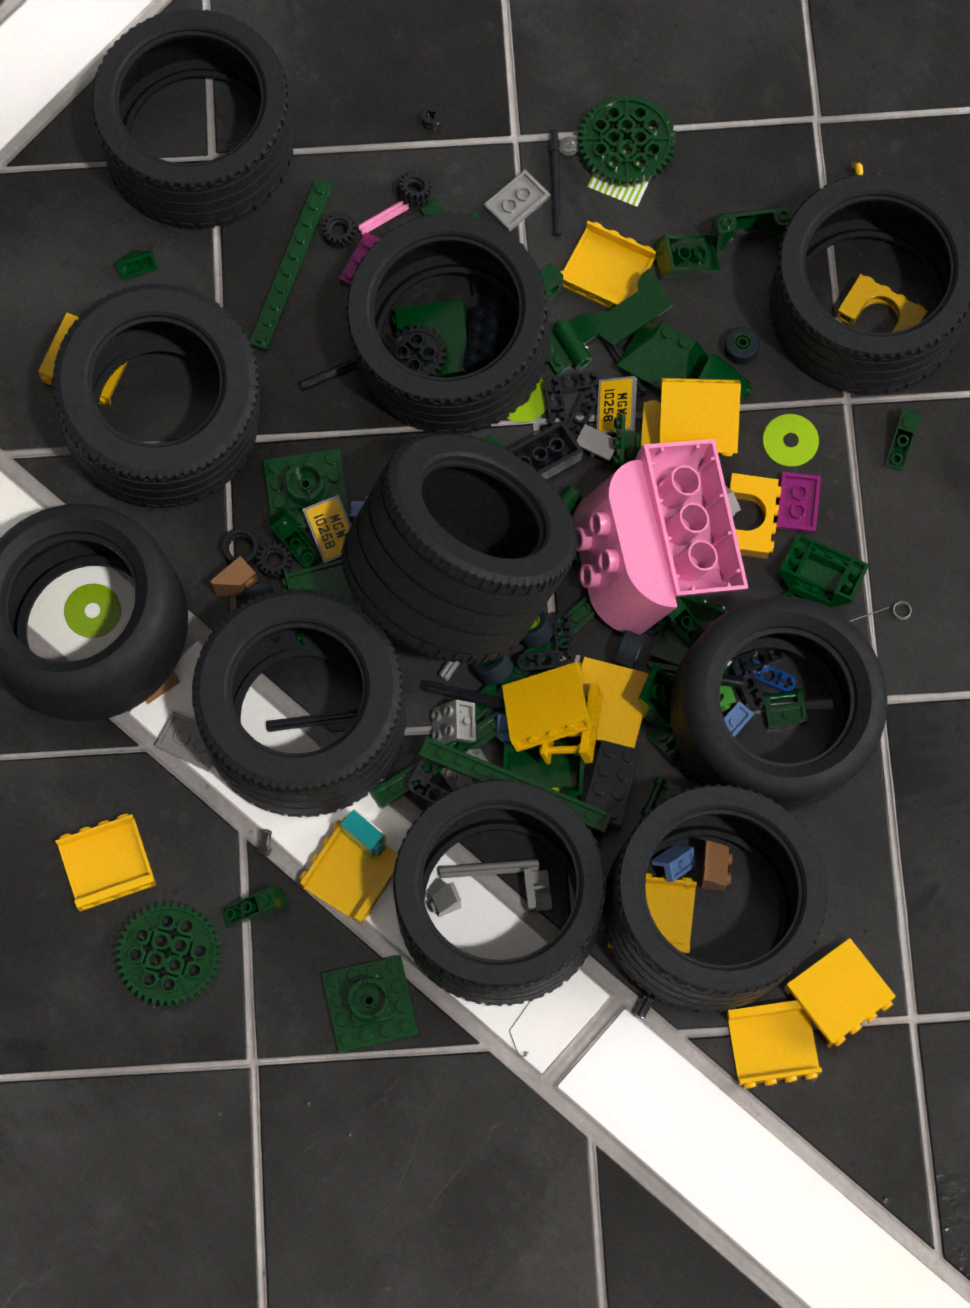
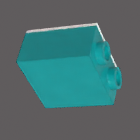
[340,808,387,859]

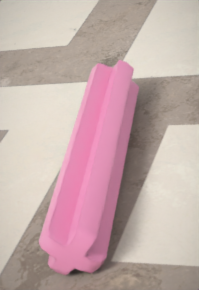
[358,200,409,235]

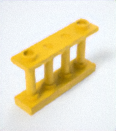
[539,684,603,764]

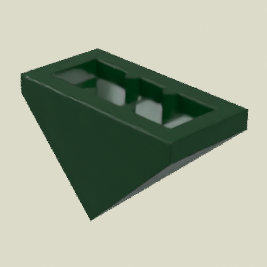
[116,250,158,280]

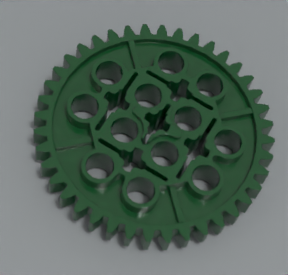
[578,94,676,187]
[115,901,222,1008]

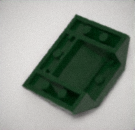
[616,322,709,391]
[779,533,870,608]

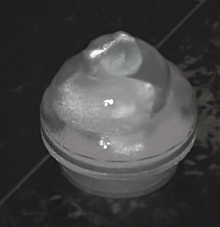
[560,136,578,155]

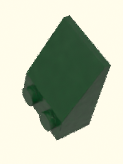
[654,235,720,279]
[638,664,673,729]

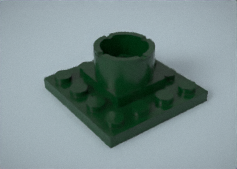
[263,449,350,535]
[322,955,419,1054]

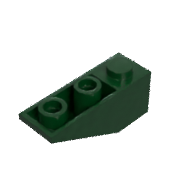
[885,407,922,470]
[269,507,321,569]
[664,597,704,647]
[221,887,288,927]

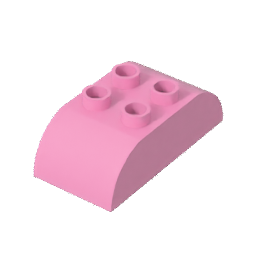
[636,439,748,597]
[573,459,677,635]

